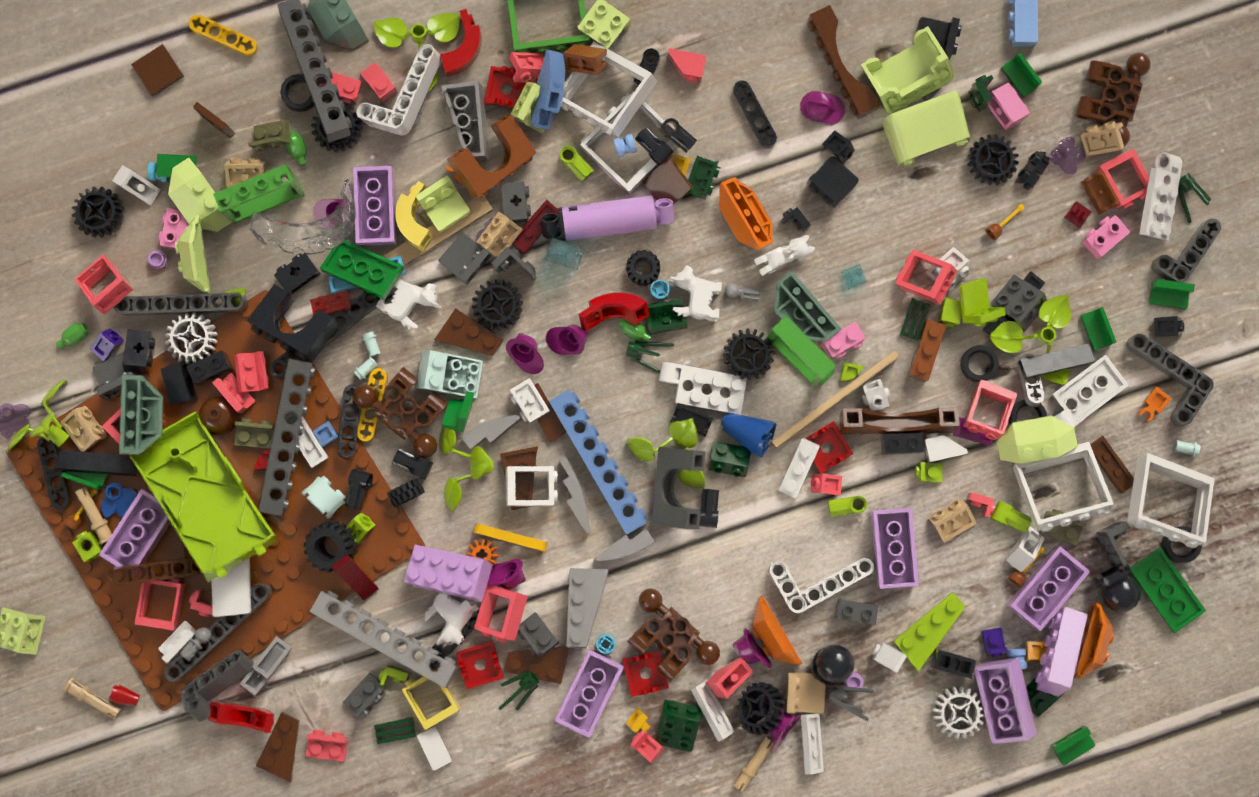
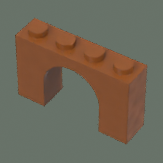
[447,115,537,198]

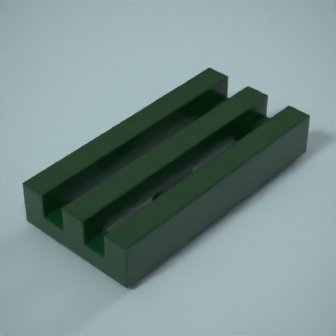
[899,298,931,341]
[374,717,416,745]

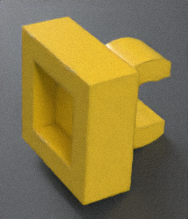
[672,153,691,176]
[626,708,651,733]

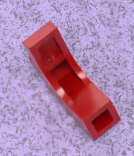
[440,9,482,77]
[578,293,649,332]
[208,701,274,733]

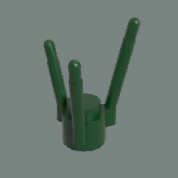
[1178,173,1211,223]
[626,340,674,374]
[498,671,540,710]

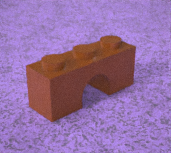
[907,320,946,382]

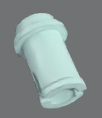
[362,332,381,357]
[354,357,378,380]
[1174,440,1200,457]

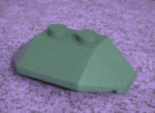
[307,0,369,50]
[774,270,842,341]
[119,375,163,454]

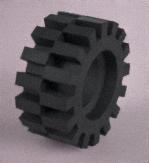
[626,250,661,286]
[387,478,425,507]

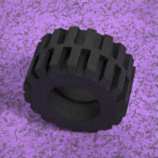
[303,521,358,573]

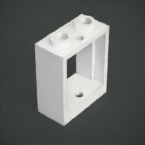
[505,466,557,506]

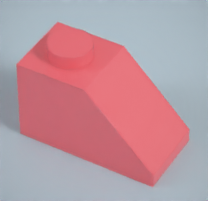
[668,48,706,83]
[360,62,398,104]
[705,657,753,698]

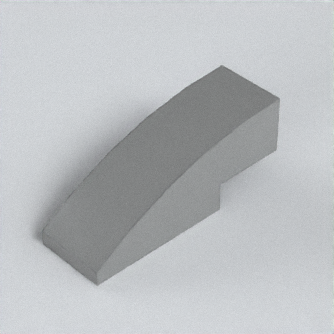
[461,415,521,450]
[595,529,655,561]
[240,636,292,698]

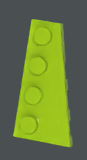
[893,592,965,671]

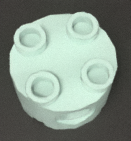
[301,475,345,519]

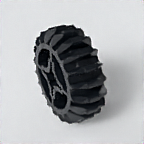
[311,102,363,153]
[967,134,1019,186]
[71,186,125,238]
[471,279,523,331]
[723,328,775,380]
[735,682,786,736]

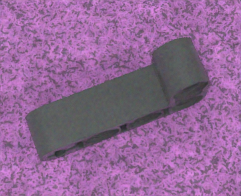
[1151,219,1221,282]
[180,650,254,722]

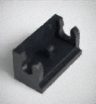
[161,363,197,406]
[670,403,713,437]

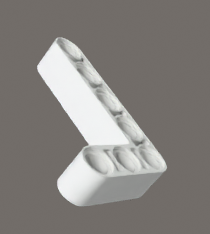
[356,44,441,135]
[768,558,874,613]

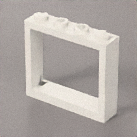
[560,42,657,137]
[580,91,678,195]
[1013,442,1113,532]
[1127,453,1215,548]

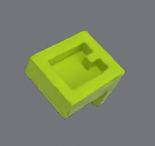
[915,462,943,483]
[346,513,375,545]
[378,665,410,686]

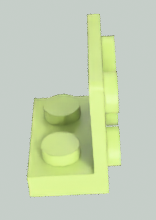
[578,0,630,49]
[510,82,545,133]
[416,175,471,233]
[0,607,46,655]

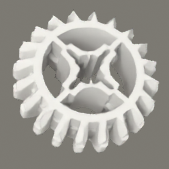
[165,313,218,364]
[932,686,986,739]

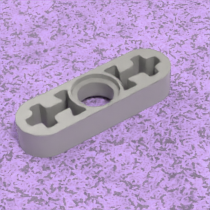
[1018,353,1044,407]

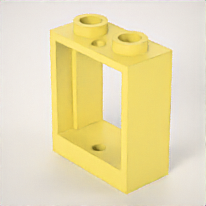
[402,669,461,730]

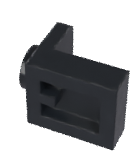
[822,130,855,164]
[781,207,811,232]
[1154,316,1185,337]

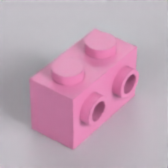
[988,82,1030,131]
[158,208,189,250]
[1082,215,1130,259]
[821,322,865,360]

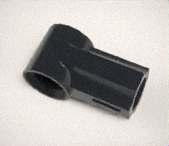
[633,48,660,85]
[660,118,697,153]
[635,127,674,166]
[392,449,433,480]
[345,469,373,509]
[699,489,719,528]

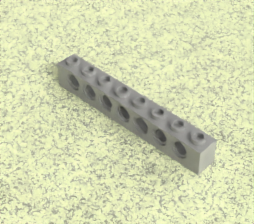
[310,590,459,688]

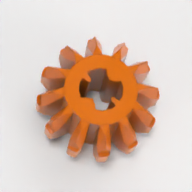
[466,538,499,565]

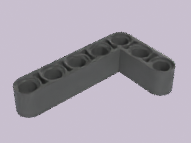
[1126,334,1214,426]

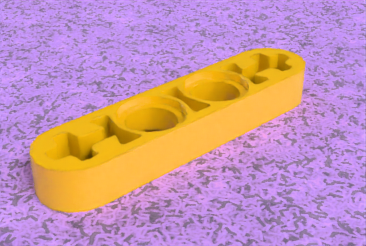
[188,15,258,57]
[357,368,388,442]
[473,523,548,552]

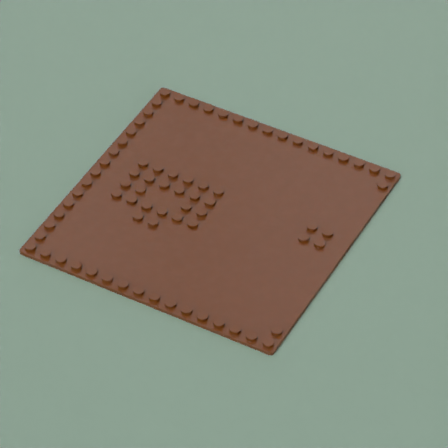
[6,290,425,711]

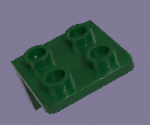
[655,699,702,752]

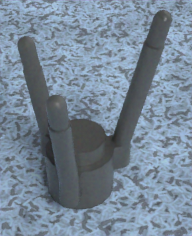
[829,684,874,721]

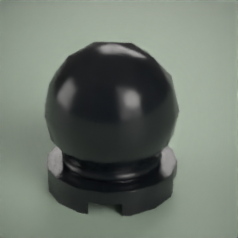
[1092,563,1141,613]
[811,645,854,686]

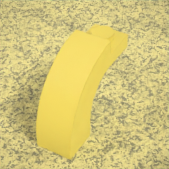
[395,181,433,252]

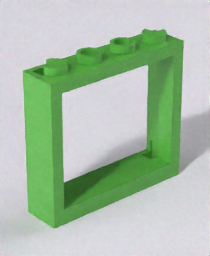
[508,0,590,54]
[213,164,305,224]
[767,316,836,386]

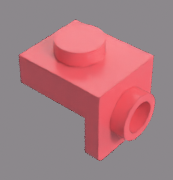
[189,589,213,617]
[630,730,665,764]

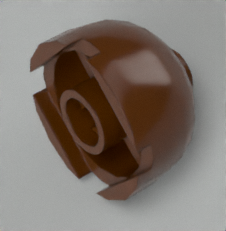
[199,396,239,435]

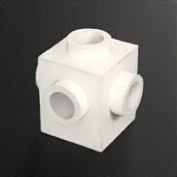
[862,379,891,412]

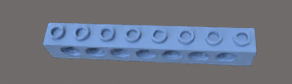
[549,390,648,535]

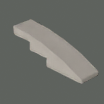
[559,456,591,534]

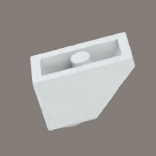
[112,165,161,206]
[923,433,968,463]
[1006,526,1045,572]
[871,642,907,673]

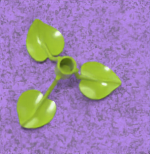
[374,13,460,92]
[990,295,1071,385]
[7,380,69,454]
[626,419,706,488]
[439,427,493,512]

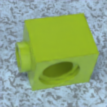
[938,298,962,328]
[72,531,104,562]

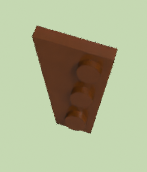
[434,308,503,356]
[500,446,538,511]
[504,646,569,684]
[256,712,300,783]

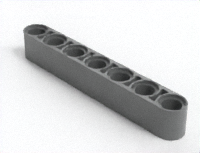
[113,293,249,316]
[164,583,272,682]

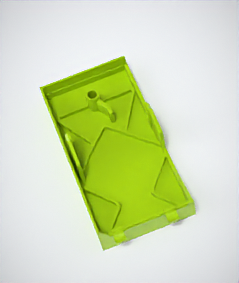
[129,411,277,582]

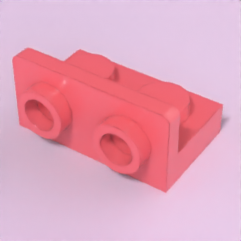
[509,52,545,83]
[318,72,363,105]
[233,351,269,393]
[213,373,256,414]
[306,730,349,761]

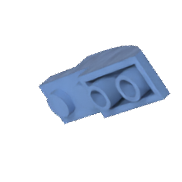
[530,49,565,130]

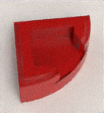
[254,449,270,471]

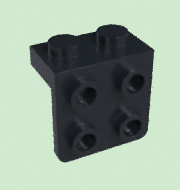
[916,17,962,60]
[807,156,859,208]

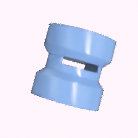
[613,134,637,157]
[1006,648,1027,669]

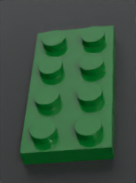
[320,238,404,300]
[1130,547,1206,633]

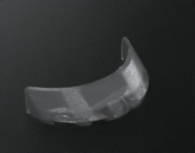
[248,179,356,255]

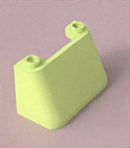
[861,26,954,114]
[882,91,970,166]

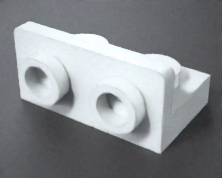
[926,247,972,291]
[509,378,550,424]
[159,621,197,663]

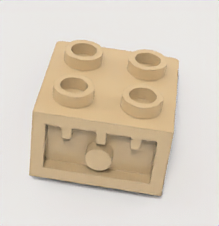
[785,672,826,714]

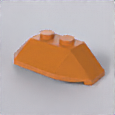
[719,177,773,250]
[751,596,803,666]
[1073,602,1114,679]

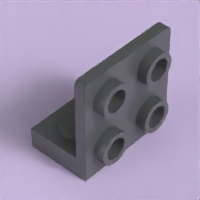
[438,232,491,285]
[491,247,537,280]
[991,275,1047,332]
[93,352,138,401]
[1097,521,1130,567]
[343,673,387,720]

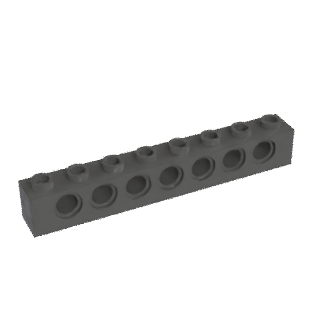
[277,0,352,142]
[258,358,315,516]

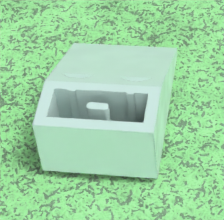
[416,350,483,398]

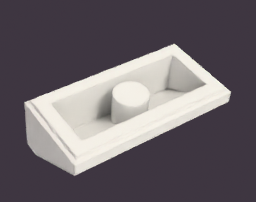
[417,726,452,771]

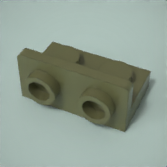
[248,120,290,151]
[234,418,275,449]
[1039,509,1086,546]

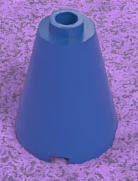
[721,413,777,457]

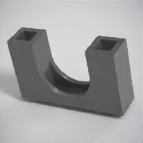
[652,446,706,529]

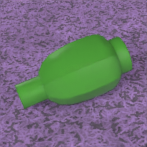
[286,131,307,166]
[618,319,652,342]
[56,322,89,349]

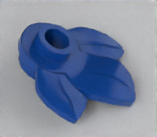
[101,483,137,518]

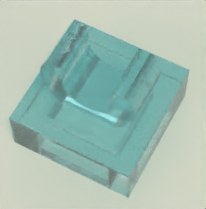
[841,264,867,289]

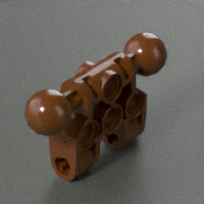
[1075,53,1151,146]
[353,367,448,458]
[627,588,720,682]

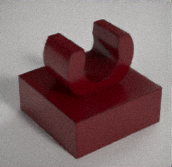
[1064,201,1092,228]

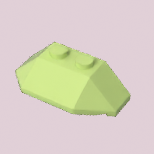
[168,158,232,232]
[175,215,211,294]
[997,416,1078,464]

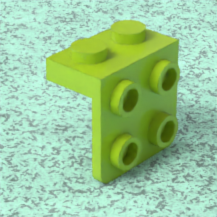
[959,278,1006,326]

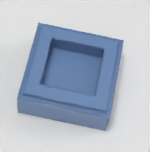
[312,421,339,448]

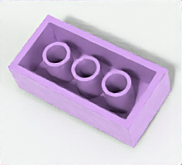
[353,166,397,247]
[99,489,171,576]
[870,508,919,589]
[404,545,493,602]
[1006,546,1090,631]
[1035,607,1087,697]
[555,649,624,738]
[974,658,1037,744]

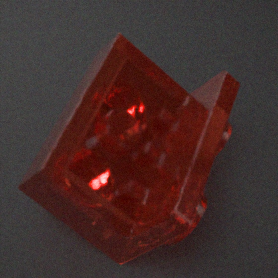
[310,290,352,316]

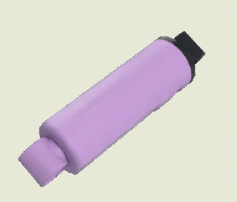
[540,196,675,242]

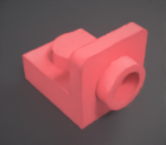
[810,474,842,495]
[967,492,995,518]

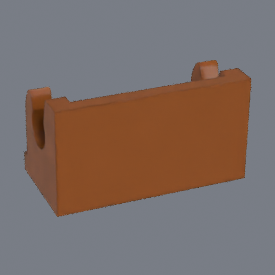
[563,44,607,75]
[1081,169,1120,215]

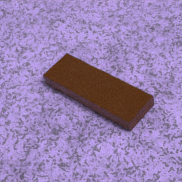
[534,383,567,442]
[1090,436,1134,494]

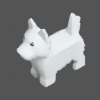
[754,235,815,276]
[669,266,722,322]
[376,278,441,330]
[425,593,479,648]

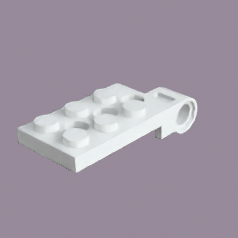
[1139,152,1182,241]
[1051,355,1129,427]
[659,362,747,415]

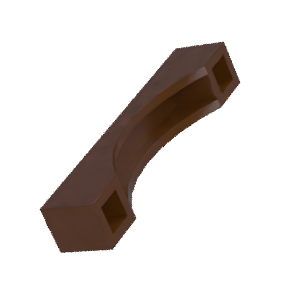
[807,5,880,119]
[839,408,959,434]

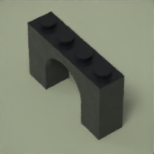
[247,284,339,362]

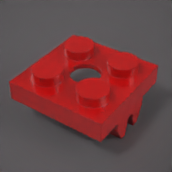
[484,66,526,109]
[805,421,854,474]
[456,640,504,689]
[622,650,669,697]

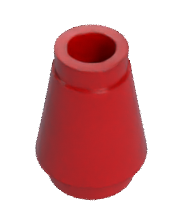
[109,685,140,706]

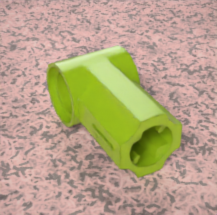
[560,146,594,182]
[828,496,867,517]
[991,500,1032,533]

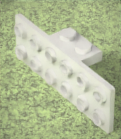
[212,558,251,617]

